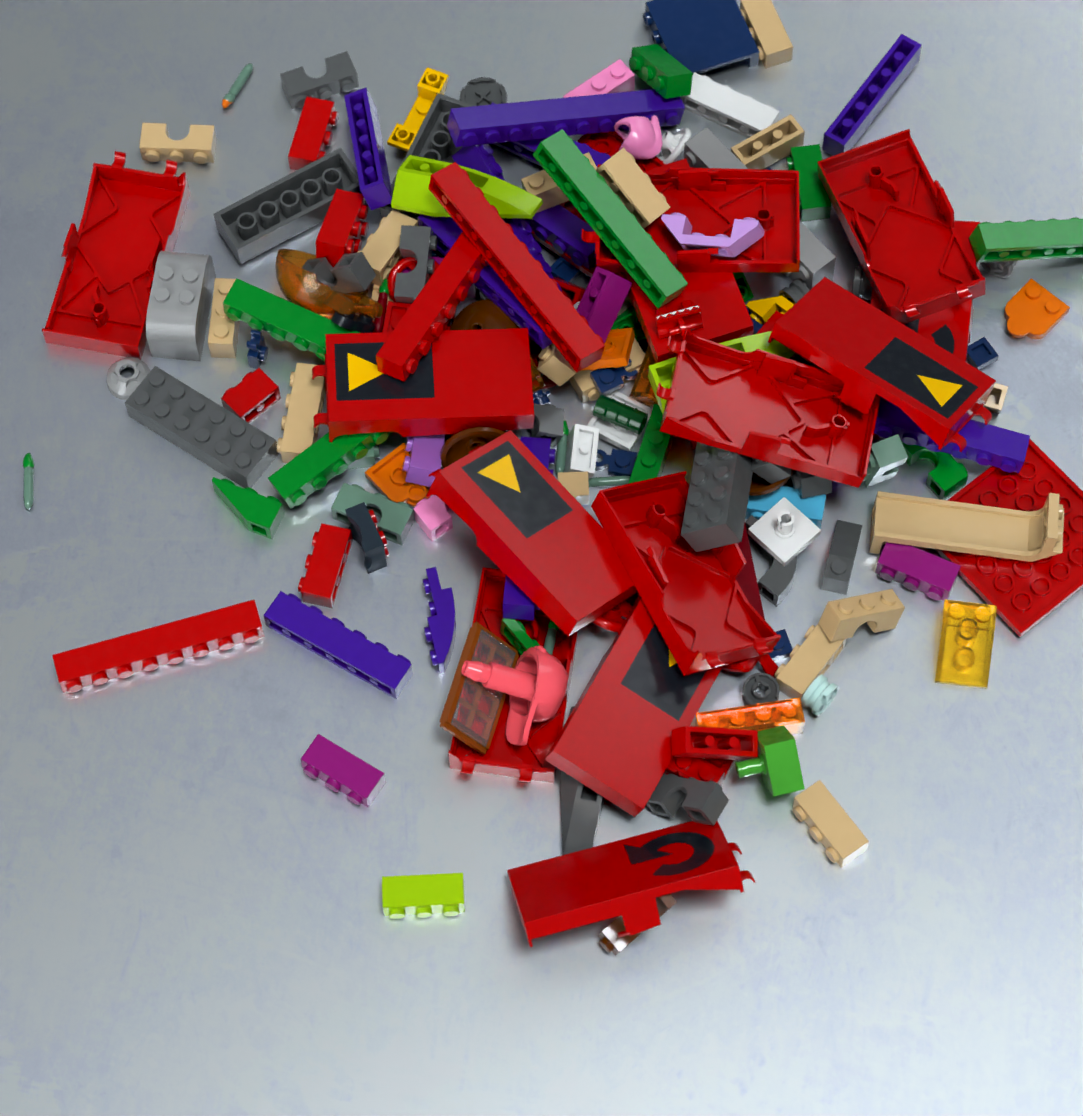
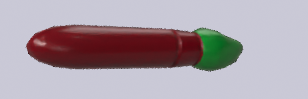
[374,279,389,333]

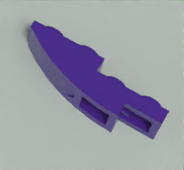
[422,567,456,674]

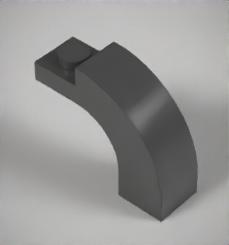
[745,515,797,607]

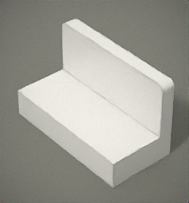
[564,424,599,478]

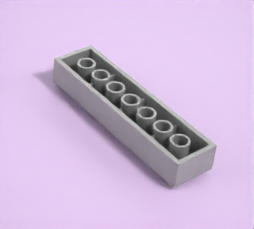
[684,127,836,290]

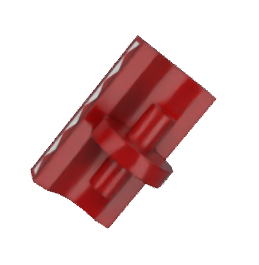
[655,300,703,339]

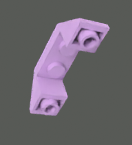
[661,212,765,257]

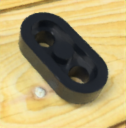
[331,308,376,333]

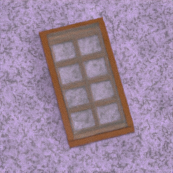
[439,622,519,755]

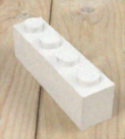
[681,72,779,138]

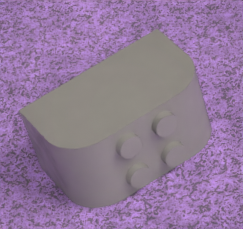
[146,251,216,362]

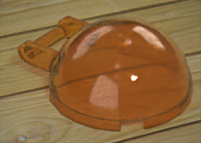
[275,249,383,318]

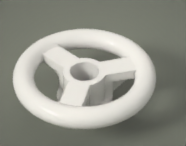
[658,128,691,164]

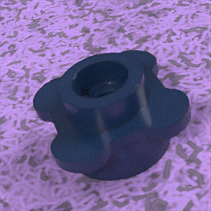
[533,390,551,405]

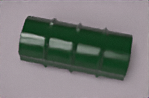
[593,395,648,435]

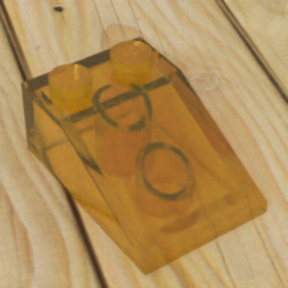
[935,599,997,690]

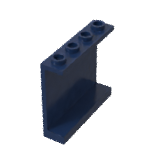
[643,0,759,74]

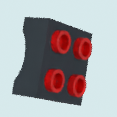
[345,502,389,574]

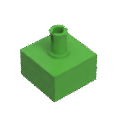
[735,725,805,797]

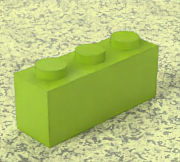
[382,873,465,919]

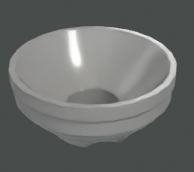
[107,357,150,400]

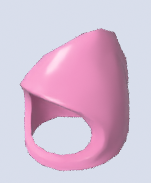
[614,115,662,159]

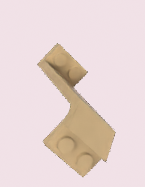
[869,491,1064,562]

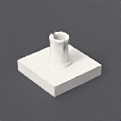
[748,497,821,567]

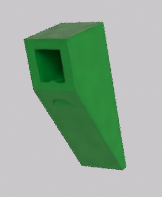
[212,477,285,539]

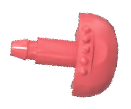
[461,645,568,746]

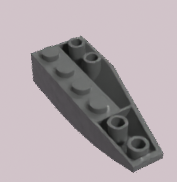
[560,706,604,855]

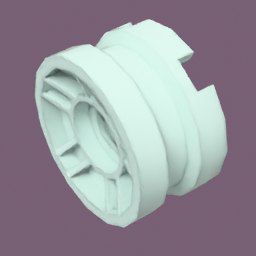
[800,674,839,716]

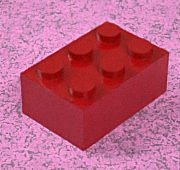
[316,189,369,268]

